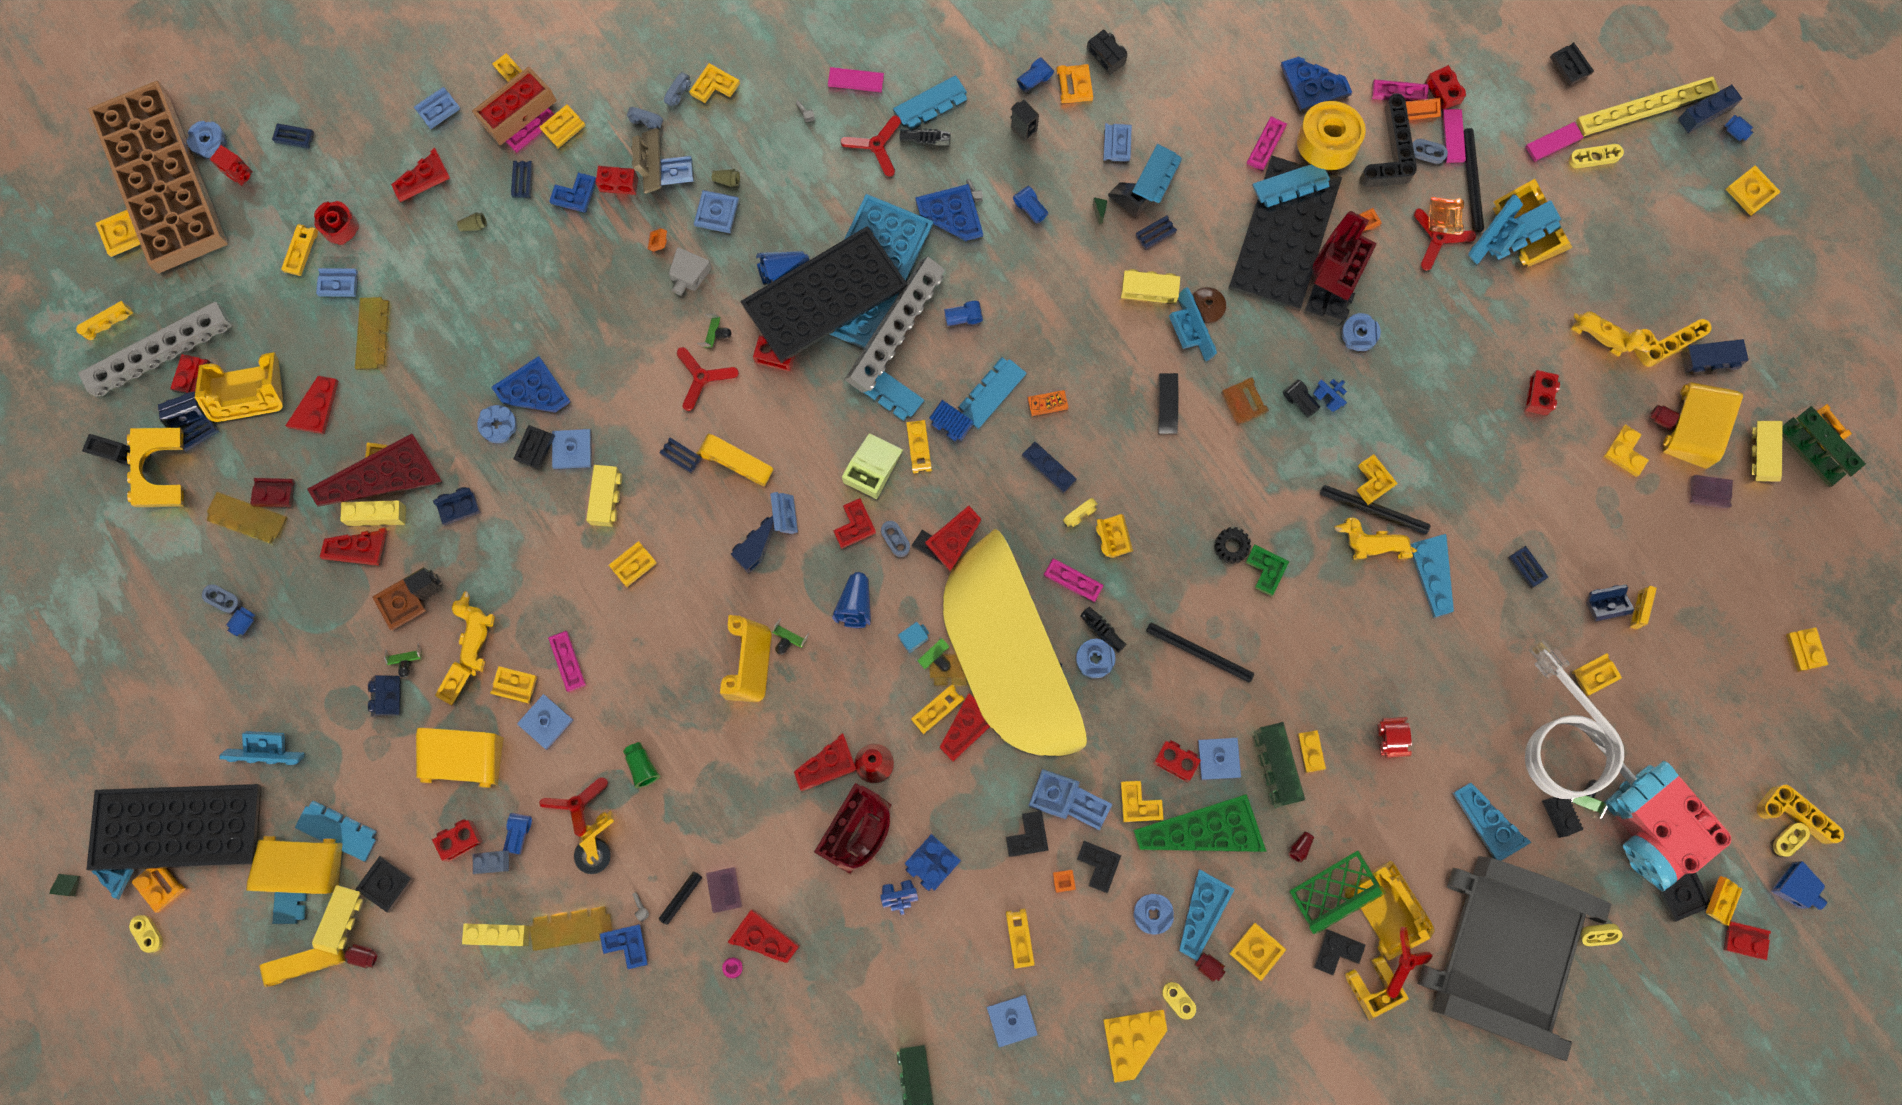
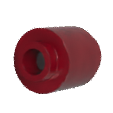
[1650,404,1680,430]
[345,944,378,969]
[1194,952,1226,982]

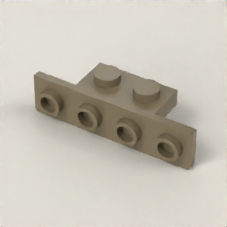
[631,128,661,194]

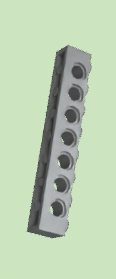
[844,256,945,393]
[78,301,233,397]

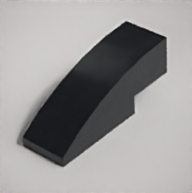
[1157,373,1179,434]
[82,434,152,472]

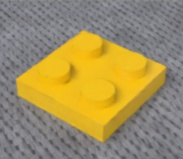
[1726,165,1781,216]
[95,210,140,257]
[1229,923,1286,981]

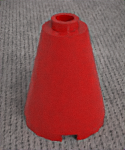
[854,744,894,784]

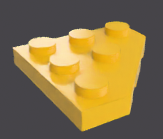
[1103,1009,1167,1083]

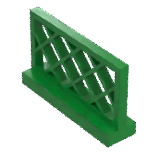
[1289,850,1386,934]

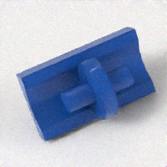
[1313,379,1347,412]
[880,880,919,915]

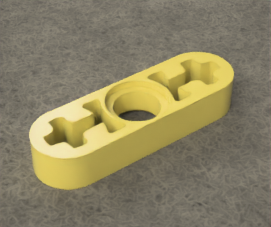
[1568,144,1624,169]

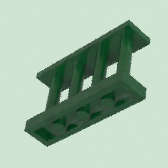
[1782,406,1866,487]

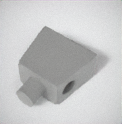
[669,247,712,295]

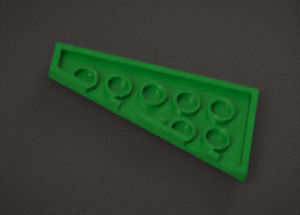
[1133,794,1267,852]

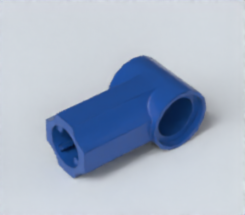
[1017,57,1054,93]
[1013,186,1048,224]
[944,301,983,326]
[503,813,532,855]

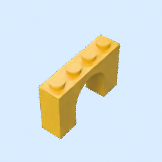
[127,428,184,507]

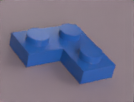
[549,172,596,213]
[600,924,648,969]

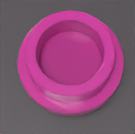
[722,958,743,978]

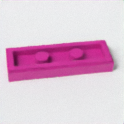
[828,67,884,93]
[1372,79,1428,102]
[505,108,554,153]
[1442,109,1466,163]
[1246,116,1287,171]
[1525,122,1583,162]
[1043,558,1104,603]
[548,631,586,692]

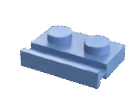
[414,87,460,129]
[1103,123,1132,162]
[660,156,694,185]
[316,268,358,297]
[770,492,798,534]
[1068,787,1112,830]

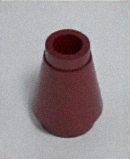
[1288,832,1314,863]

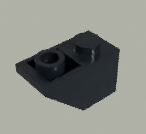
[1108,182,1149,218]

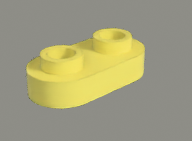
[1063,498,1098,527]
[1773,823,1810,857]
[129,915,163,953]
[1580,924,1622,946]
[1162,982,1196,1020]

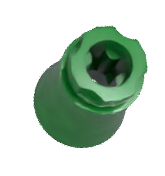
[623,742,661,788]

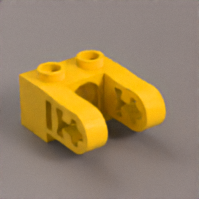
[1345,955,1409,1021]

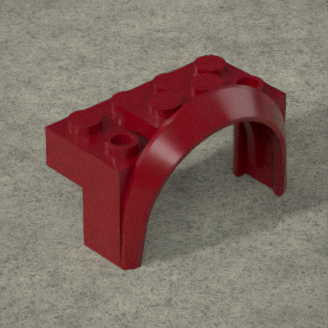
[1312,211,1377,301]
[814,783,892,875]

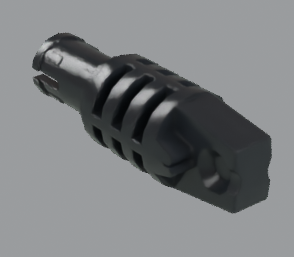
[900,128,951,146]
[1080,607,1127,653]

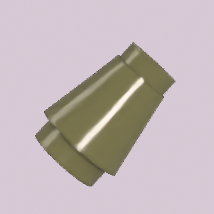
[711,169,740,187]
[457,212,487,232]

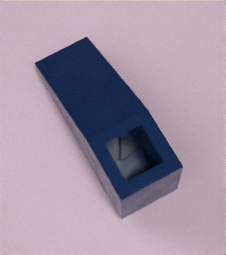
[731,515,774,574]

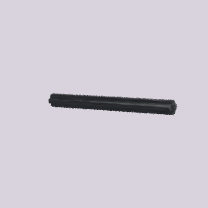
[1464,128,1484,232]
[1320,485,1431,534]
[1146,622,1254,682]

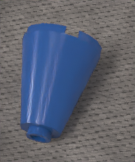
[756,251,810,285]
[832,572,871,628]

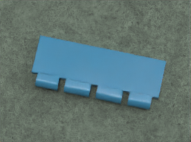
[893,75,967,130]
[1132,144,1182,203]
[1252,165,1330,207]
[1489,200,1561,260]
[958,357,1027,429]
[863,366,924,421]
[295,800,377,862]
[272,892,307,924]

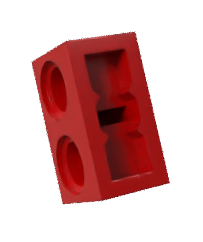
[1425,65,1466,111]
[210,145,253,186]
[595,166,638,195]
[753,336,795,371]
[1524,370,1560,416]
[1153,740,1201,783]
[432,819,483,862]

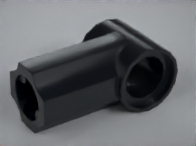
[1283,379,1321,418]

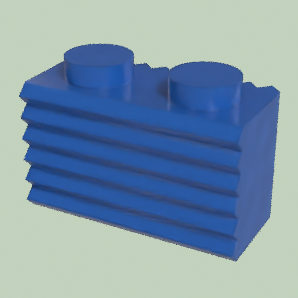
[929,400,974,441]

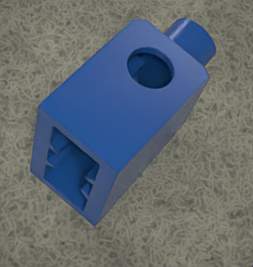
[1771,861,1827,910]

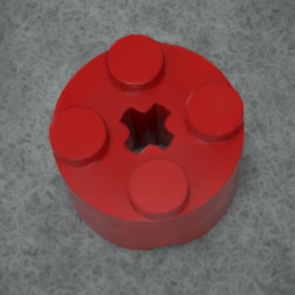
[314,201,359,245]
[1377,717,1412,758]

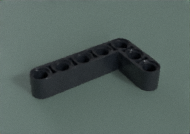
[1360,93,1417,187]

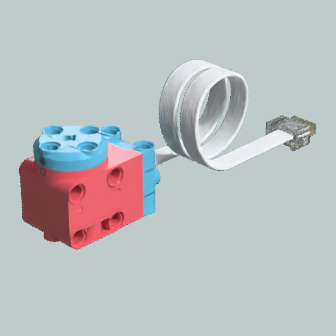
[1525,640,1732,891]

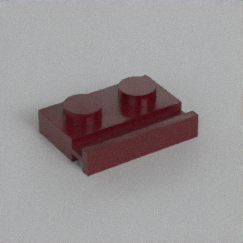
[250,478,295,507]

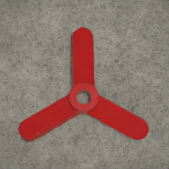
[841,116,901,177]
[1414,208,1476,271]
[677,347,739,411]
[539,777,608,837]
[1386,927,1433,998]

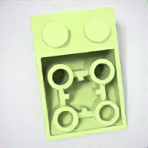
[842,433,903,499]

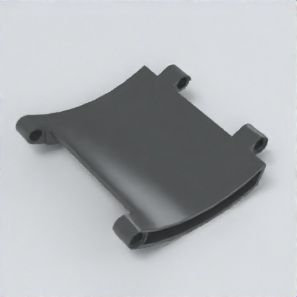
[1417,856,1612,1061]

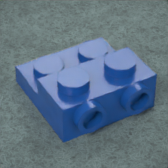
[905,834,961,891]

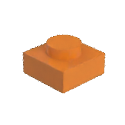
[648,228,667,252]
[1052,870,1076,893]

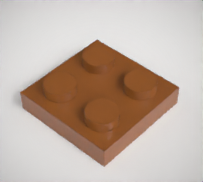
[372,579,426,631]

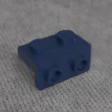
[1586,584,1634,621]
[368,675,400,717]

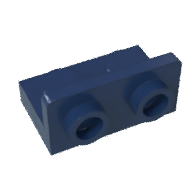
[433,487,481,526]

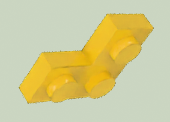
[689,63,740,103]
[1604,424,1649,477]
[1356,454,1398,505]
[1120,781,1164,822]

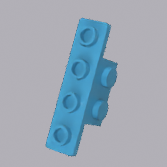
[1468,195,1526,264]
[1169,287,1217,361]
[219,731,305,765]

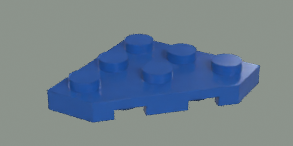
[1280,56,1352,112]
[915,184,983,241]
[491,356,571,413]

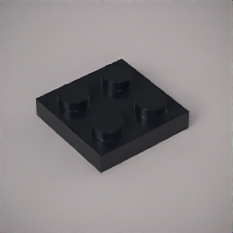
[355,856,414,913]
[1657,873,1710,922]

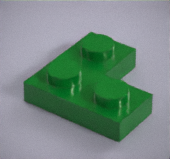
[1245,544,1290,596]

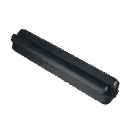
[659,872,702,925]

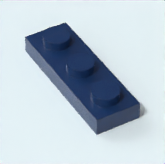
[1022,441,1077,494]

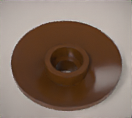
[1192,287,1226,323]

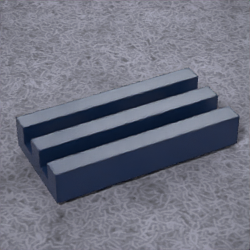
[272,123,314,149]
[511,161,533,198]
[1135,215,1177,250]
[183,417,220,452]
[659,437,702,474]
[1508,546,1548,589]

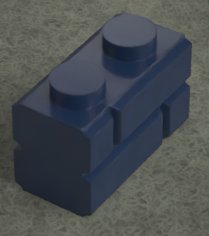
[158,391,206,428]

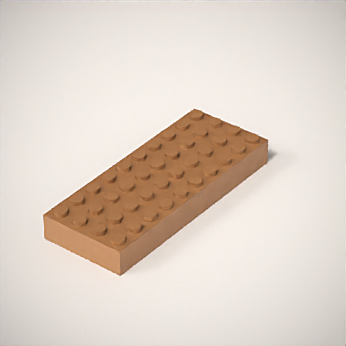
[88,80,228,274]

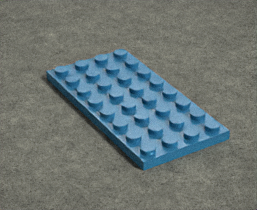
[829,194,933,349]

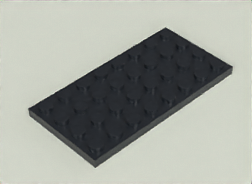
[1228,156,1342,311]
[740,226,908,363]
[86,784,261,871]

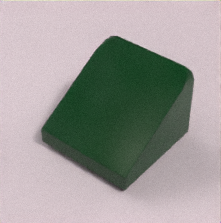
[1092,197,1108,224]
[49,874,80,896]

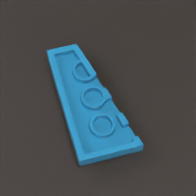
[1411,534,1454,618]
[1452,783,1532,861]
[1179,869,1235,961]

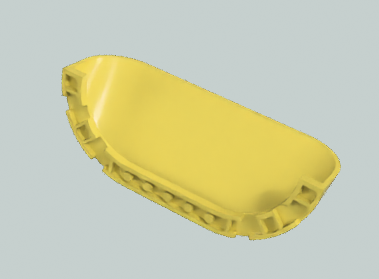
[943,529,1087,756]

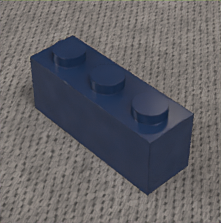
[1678,84,1743,133]
[1681,339,1749,374]

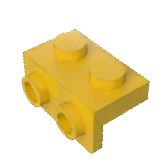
[1096,514,1133,558]

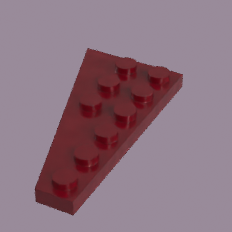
[307,434,442,507]

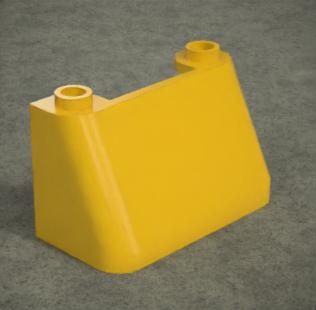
[1493,179,1572,267]
[195,352,283,422]
[1663,382,1743,469]
[720,615,772,702]
[416,728,504,788]
[246,836,342,894]
[1344,861,1435,961]

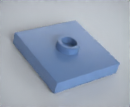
[694,190,739,233]
[552,429,592,469]
[517,694,573,750]
[1197,738,1241,780]
[1029,769,1080,820]
[987,995,1038,1047]

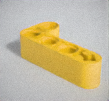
[1633,319,1712,367]
[696,434,774,486]
[1756,785,1844,844]
[259,948,346,987]

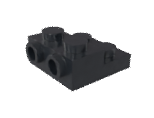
[1304,279,1355,325]

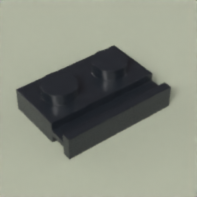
[1550,42,1594,86]
[513,425,555,470]

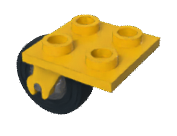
[574,810,614,874]

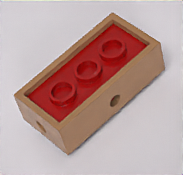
[472,66,557,145]

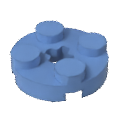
[186,121,227,159]
[1341,313,1381,351]
[477,405,517,444]
[1076,639,1115,679]
[1133,894,1174,935]

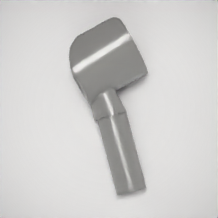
[796,100,815,122]
[966,179,983,202]
[632,892,649,922]

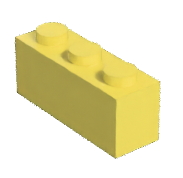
[1121,269,1180,304]
[1751,421,1783,481]
[586,465,622,527]
[340,501,406,526]
[312,885,363,955]
[462,924,530,946]

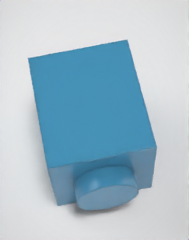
[898,622,929,654]

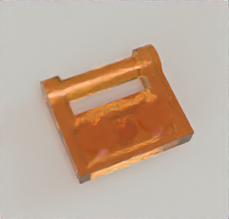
[1429,197,1464,235]
[1221,377,1269,426]

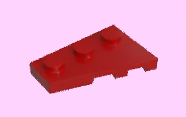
[391,147,450,202]
[285,376,339,434]
[925,505,982,572]
[320,528,388,566]
[939,693,990,762]
[794,733,856,791]
[727,909,800,963]

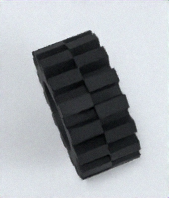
[1214,527,1251,564]

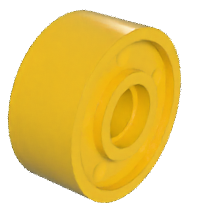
[1297,101,1366,170]

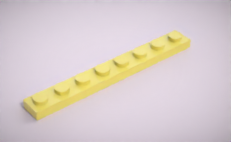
[1576,76,1720,136]

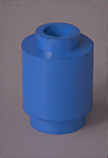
[1724,115,1754,142]
[226,607,255,637]

